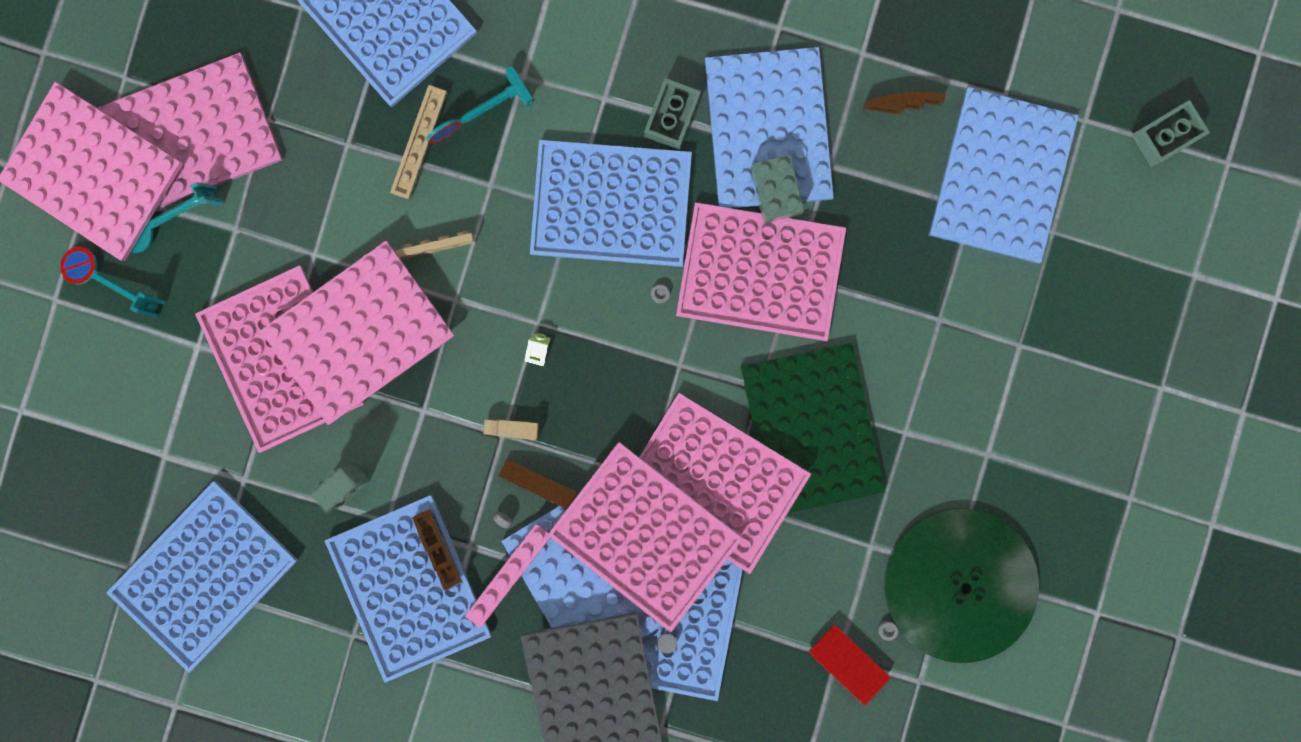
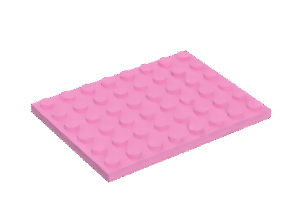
[98,53,283,209]
[0,82,183,261]
[676,203,846,341]
[260,241,455,425]
[195,265,365,453]
[639,393,811,574]
[548,442,743,632]

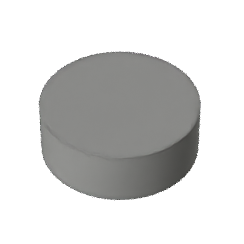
[651,284,670,304]
[493,511,513,529]
[878,620,898,641]
[658,633,677,653]

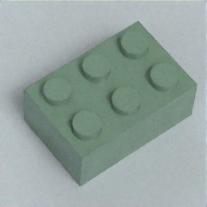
[644,78,701,150]
[1131,100,1210,167]
[750,155,804,224]
[311,464,370,513]

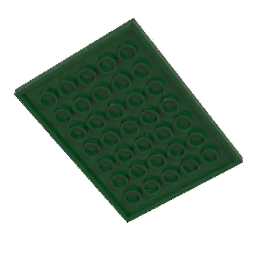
[740,342,885,513]

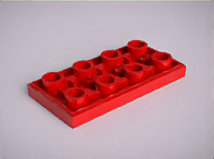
[808,624,891,706]

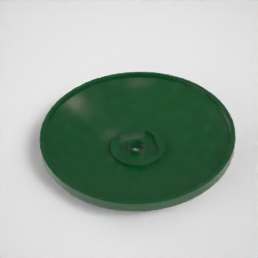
[884,508,1039,663]

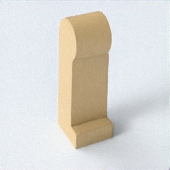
[483,419,539,441]

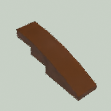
[863,92,946,115]
[498,459,578,509]
[412,509,463,591]

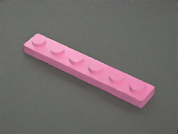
[465,524,551,628]

